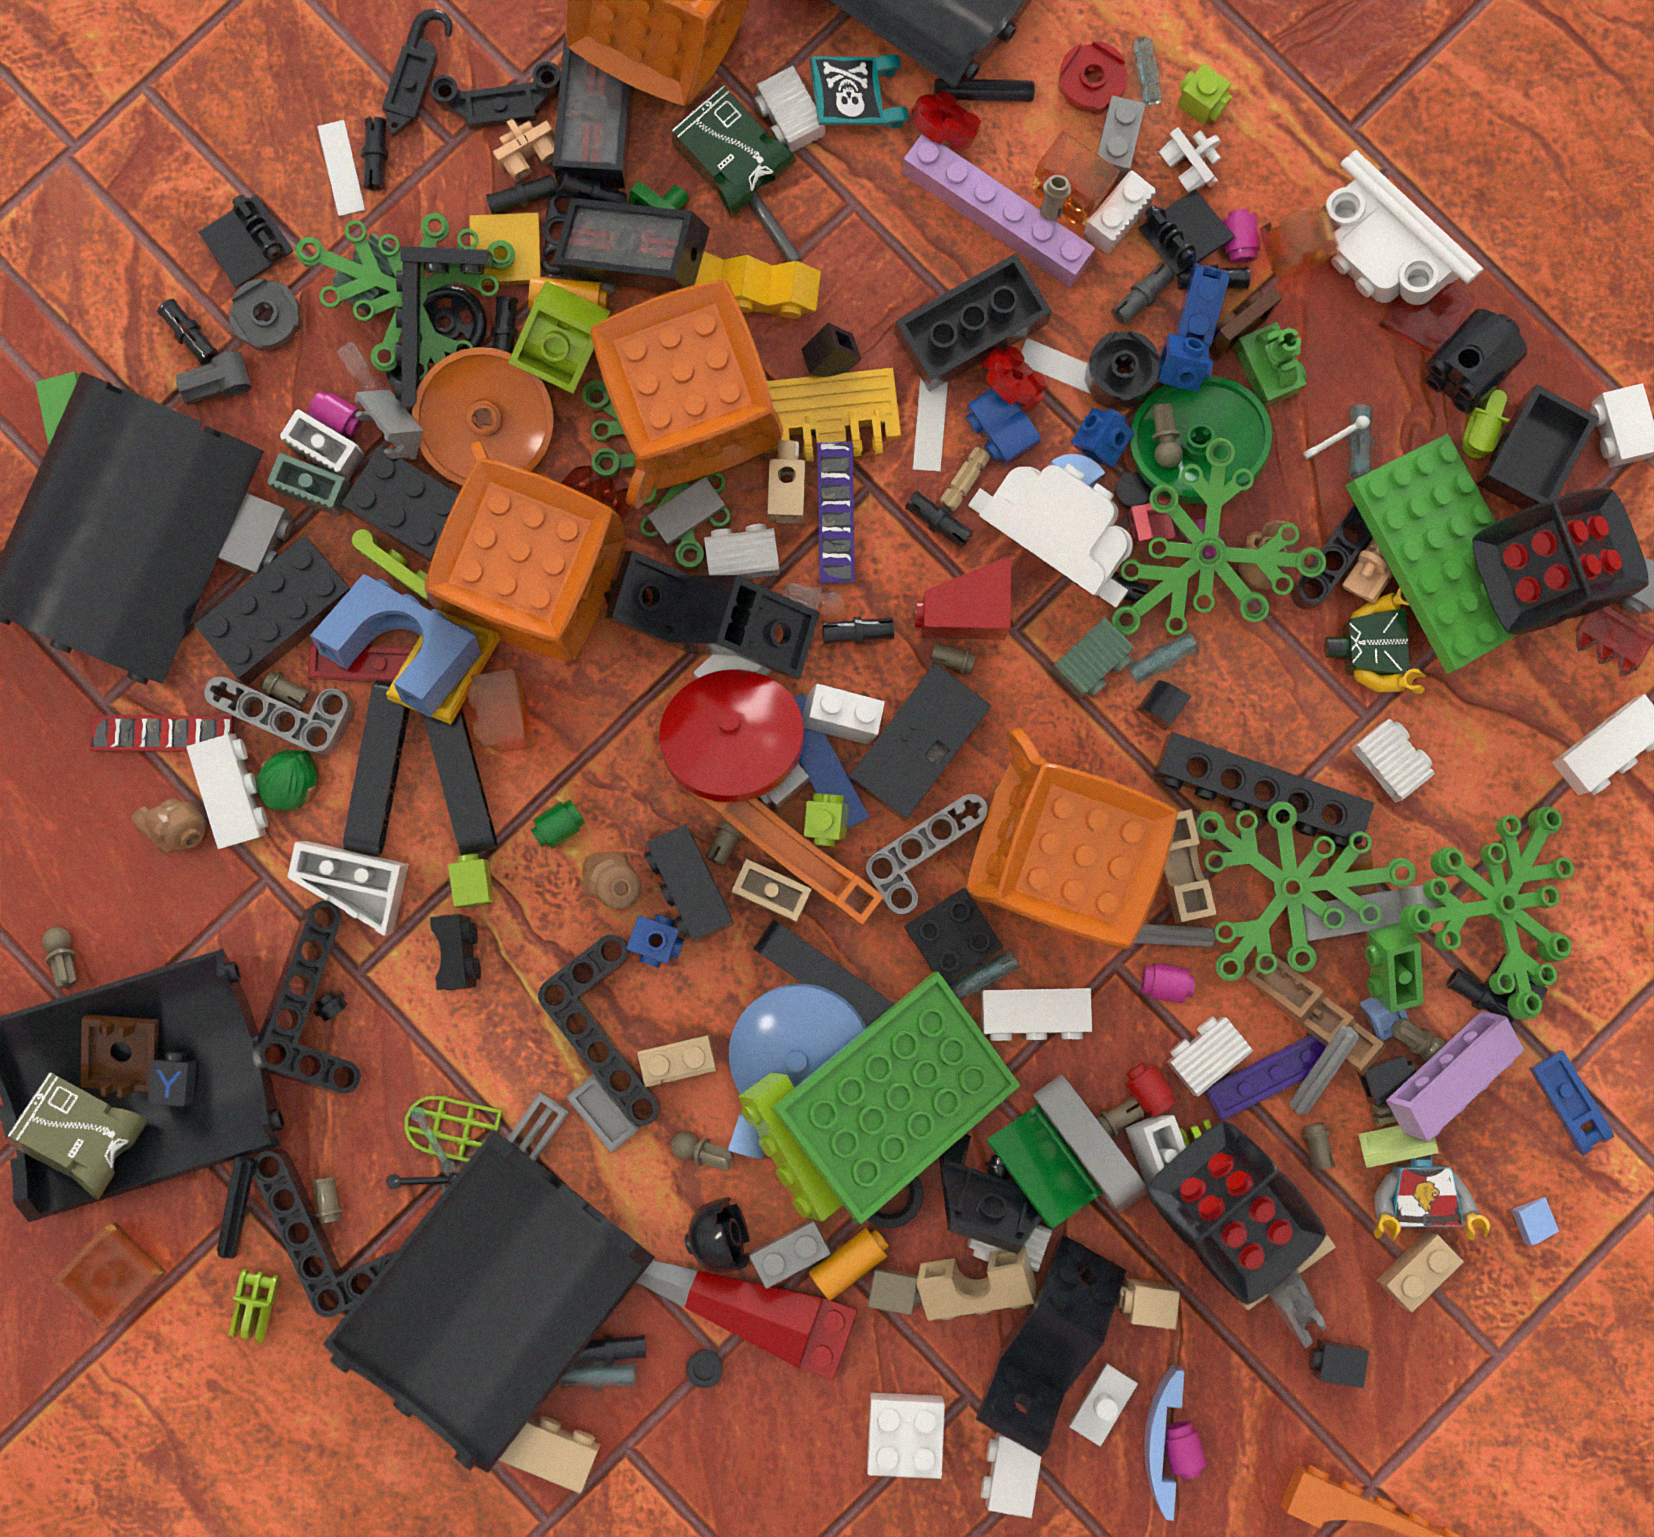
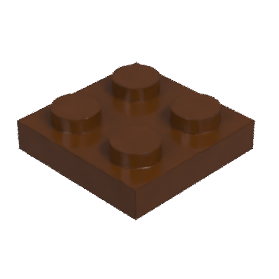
[1209,287,1283,360]

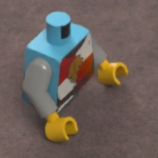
[1374,1155,1490,1241]

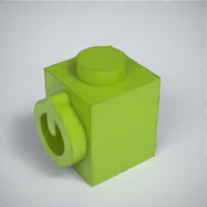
[1177,63,1233,125]
[804,793,849,846]

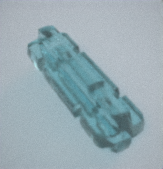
[1132,36,1162,106]

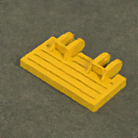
[764,368,901,462]

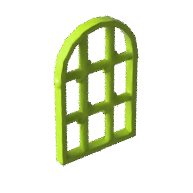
[404,1095,503,1162]

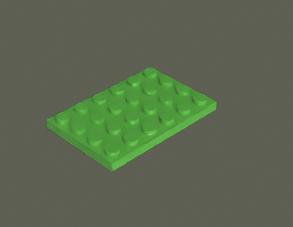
[1345,434,1517,674]
[771,972,1021,1225]

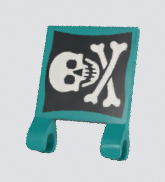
[809,54,908,129]

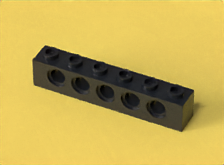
[1153,732,1374,848]

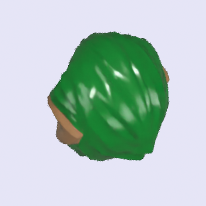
[255,750,318,811]

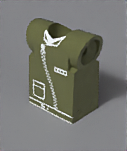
[8,1072,149,1200]

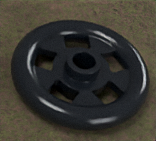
[420,284,487,364]

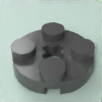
[229,279,302,351]

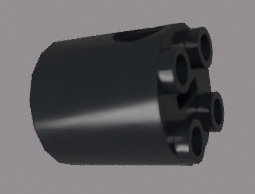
[1425,309,1527,413]

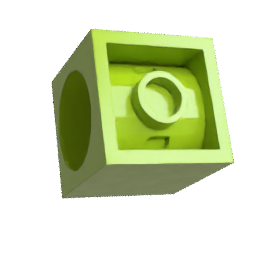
[508,281,611,394]

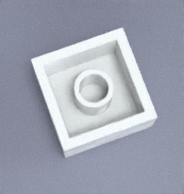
[867,1392,945,1479]

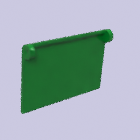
[986,1104,1103,1230]

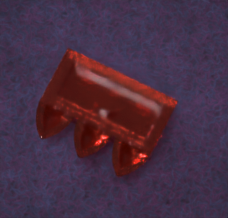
[561,466,631,522]
[1575,606,1654,677]

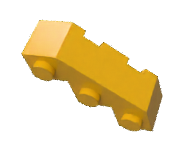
[670,252,821,319]

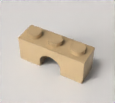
[1163,809,1217,924]
[916,1246,1036,1321]

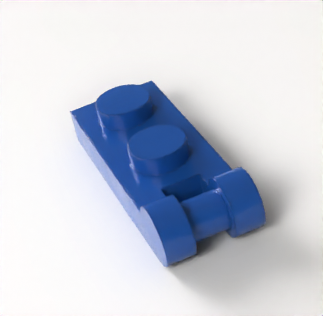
[1529,1050,1614,1156]

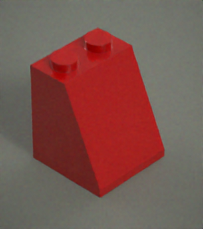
[915,558,1011,640]

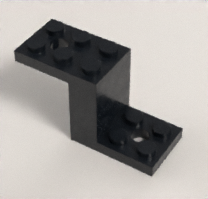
[605,551,820,679]
[975,1235,1126,1457]

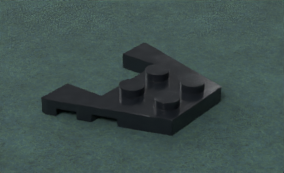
[939,1134,1043,1254]

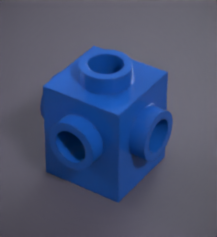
[1157,333,1213,392]
[1070,408,1135,468]
[627,914,685,968]

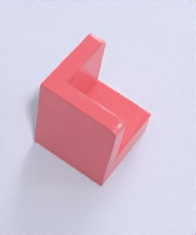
[1127,499,1175,548]

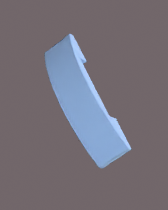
[1144,1365,1184,1521]

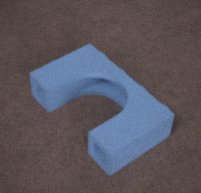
[310,574,481,718]

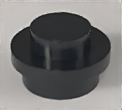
[313,989,348,1022]

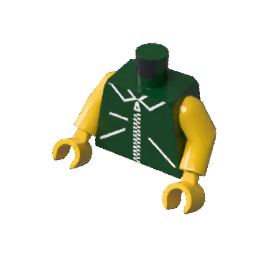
[1324,588,1426,694]

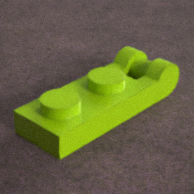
[352,529,432,605]

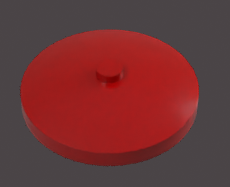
[659,669,804,802]

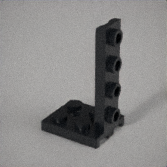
[395,246,493,407]

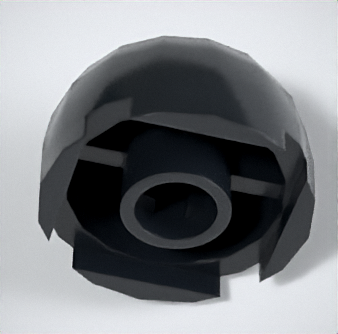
[685,1197,750,1273]

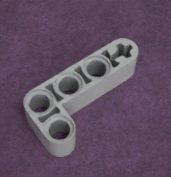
[204,676,355,756]
[866,794,987,915]
[1302,884,1441,941]
[1033,1074,1147,1214]

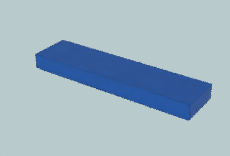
[794,693,869,829]

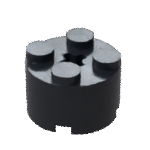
[1085,331,1159,411]

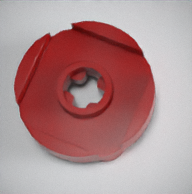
[1059,41,1128,114]
[911,91,981,150]
[982,346,1048,411]

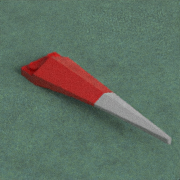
[637,1260,858,1380]

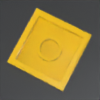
[470,213,542,286]

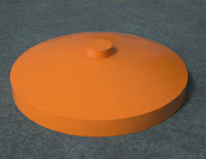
[412,347,554,485]

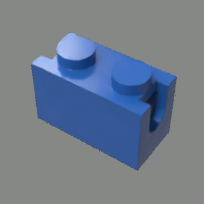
[1175,263,1230,344]

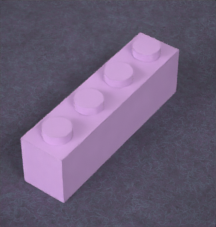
[1386,1011,1524,1142]

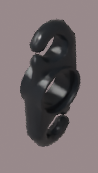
[541,193,574,275]

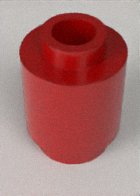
[1124,1062,1176,1118]

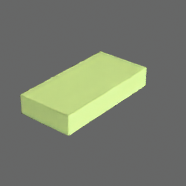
[1358,1125,1439,1168]

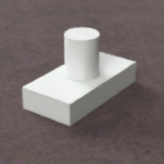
[1068,1362,1138,1447]

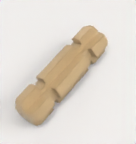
[940,447,990,511]

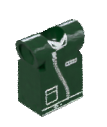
[672,85,797,218]

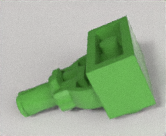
[1233,322,1307,408]

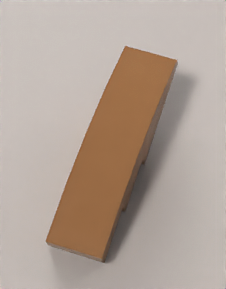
[1245,953,1386,1075]

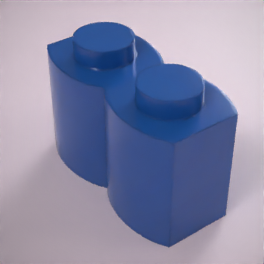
[965,388,1041,467]

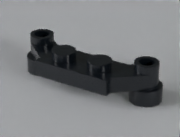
[430,61,561,130]

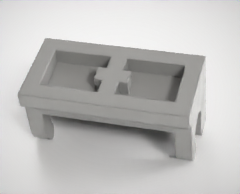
[354,389,423,460]
[1268,1269,1326,1349]

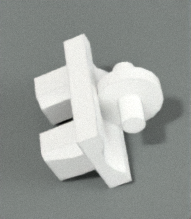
[1159,127,1221,193]

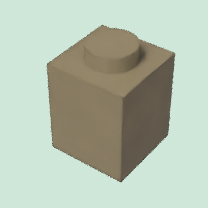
[867,1267,921,1315]

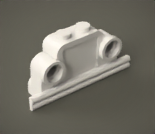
[1326,150,1484,305]
[968,463,1133,608]

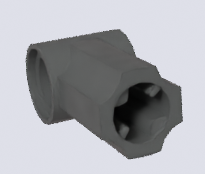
[176,351,252,405]

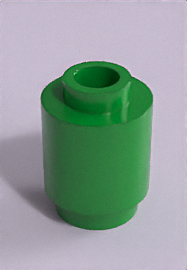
[530,799,586,849]

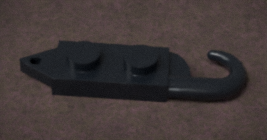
[382,9,453,137]

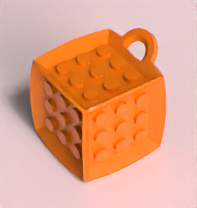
[565,0,750,106]
[590,279,783,509]
[425,440,625,662]
[967,727,1178,949]

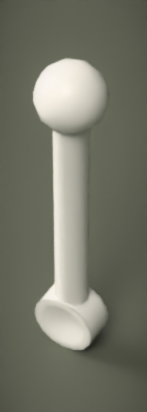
[1303,415,1370,460]

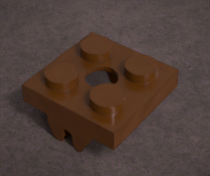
[81,1014,159,1098]

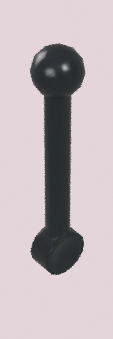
[386,1173,458,1189]

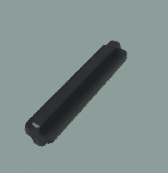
[934,78,1035,101]
[217,1156,255,1259]

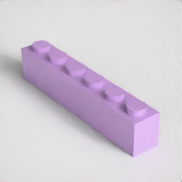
[902,134,1095,288]

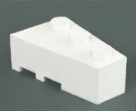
[287,841,409,936]

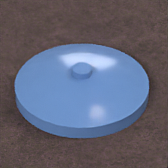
[729,983,867,1094]

